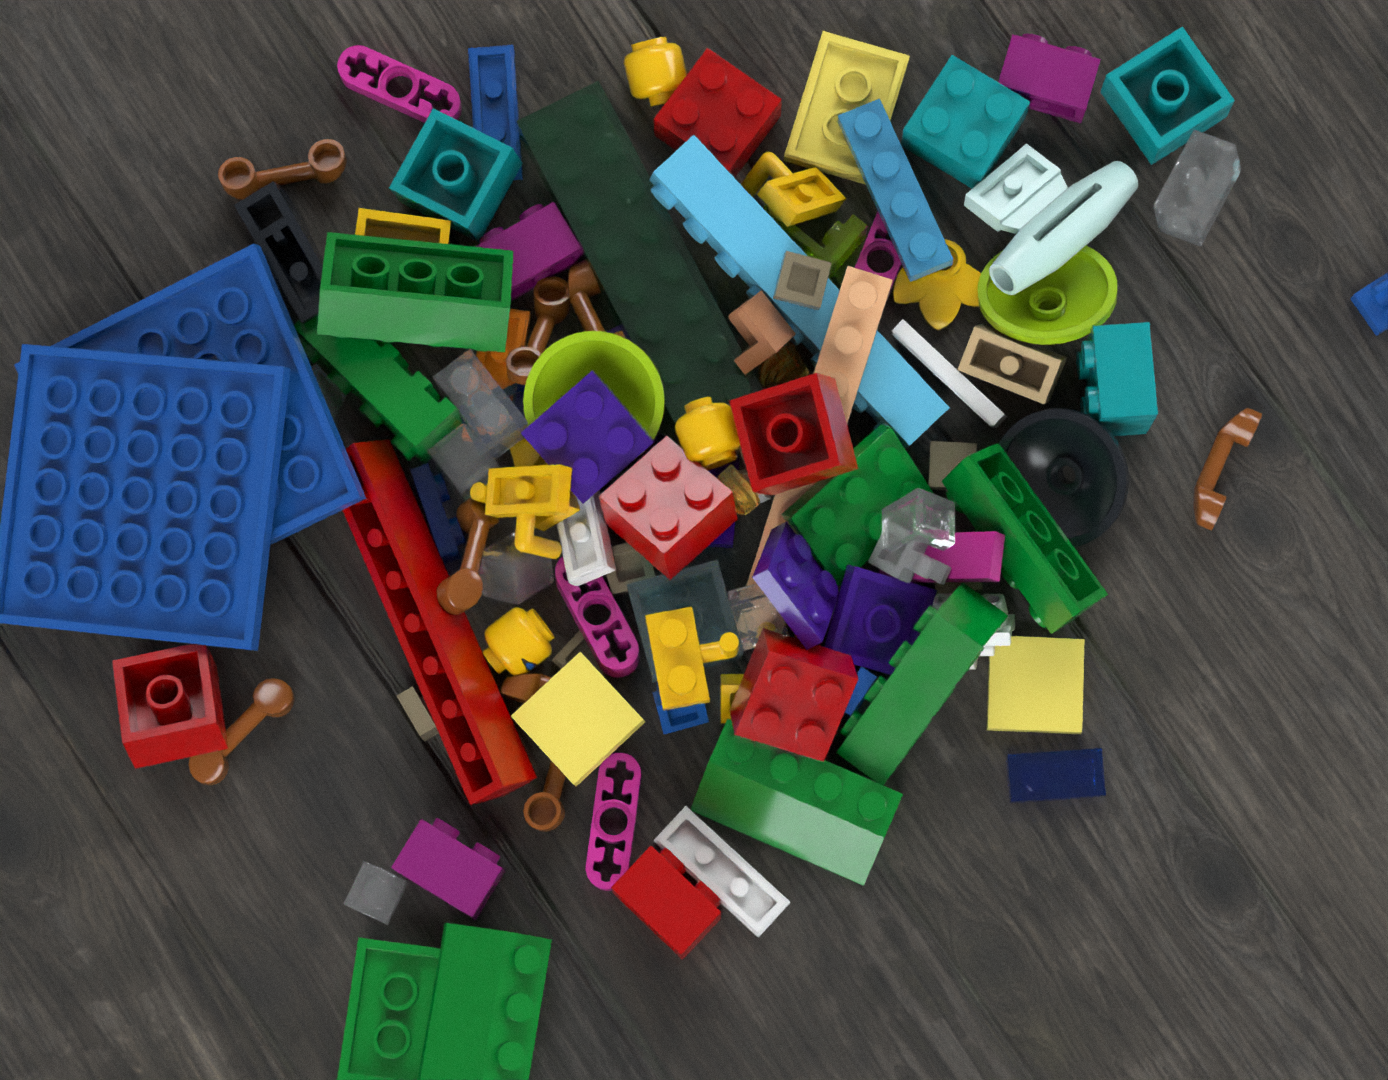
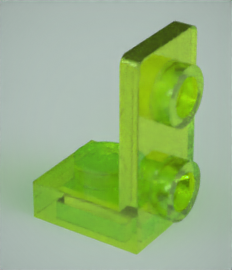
[763,205,867,278]

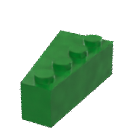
[294,316,464,465]
[836,582,1008,785]

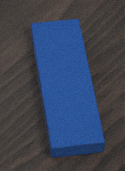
[468,45,523,180]

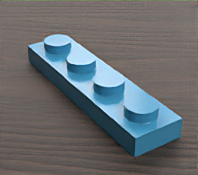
[837,99,953,282]

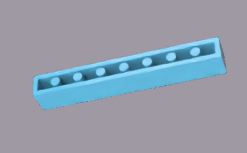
[649,135,950,448]

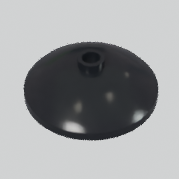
[999,408,1129,547]

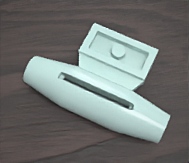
[964,143,1138,295]

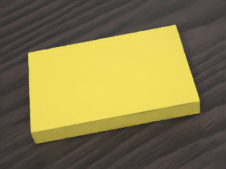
[784,31,910,185]

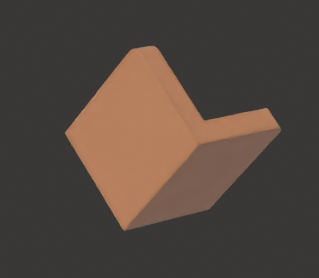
[728,290,796,375]

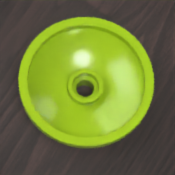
[978,246,1117,345]
[523,331,665,459]

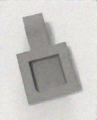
[868,520,952,585]

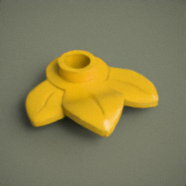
[893,239,981,331]

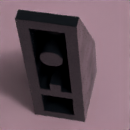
[234,181,324,324]

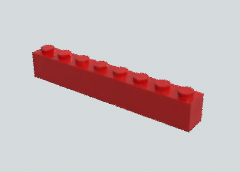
[342,439,537,805]

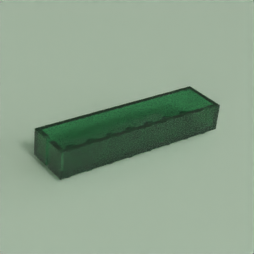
[516,80,762,441]

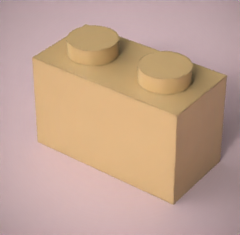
[958,324,1067,404]

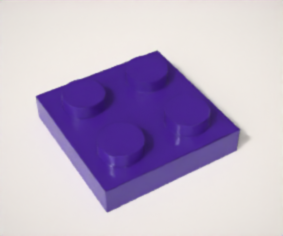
[521,370,654,504]
[752,521,839,650]
[824,564,937,675]

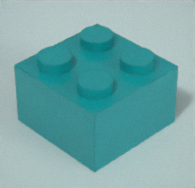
[1100,26,1235,165]
[901,55,1030,189]
[389,108,523,242]
[1076,322,1158,436]

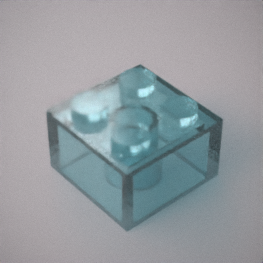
[626,560,743,683]

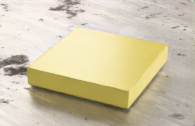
[987,636,1085,734]
[511,652,645,786]

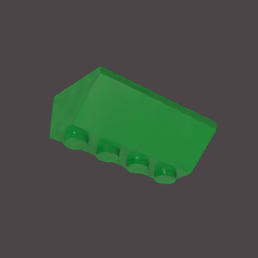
[317,232,514,352]
[941,443,1108,634]
[690,718,903,886]
[418,923,552,1080]

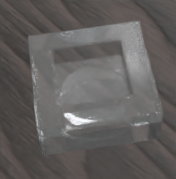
[344,861,408,925]

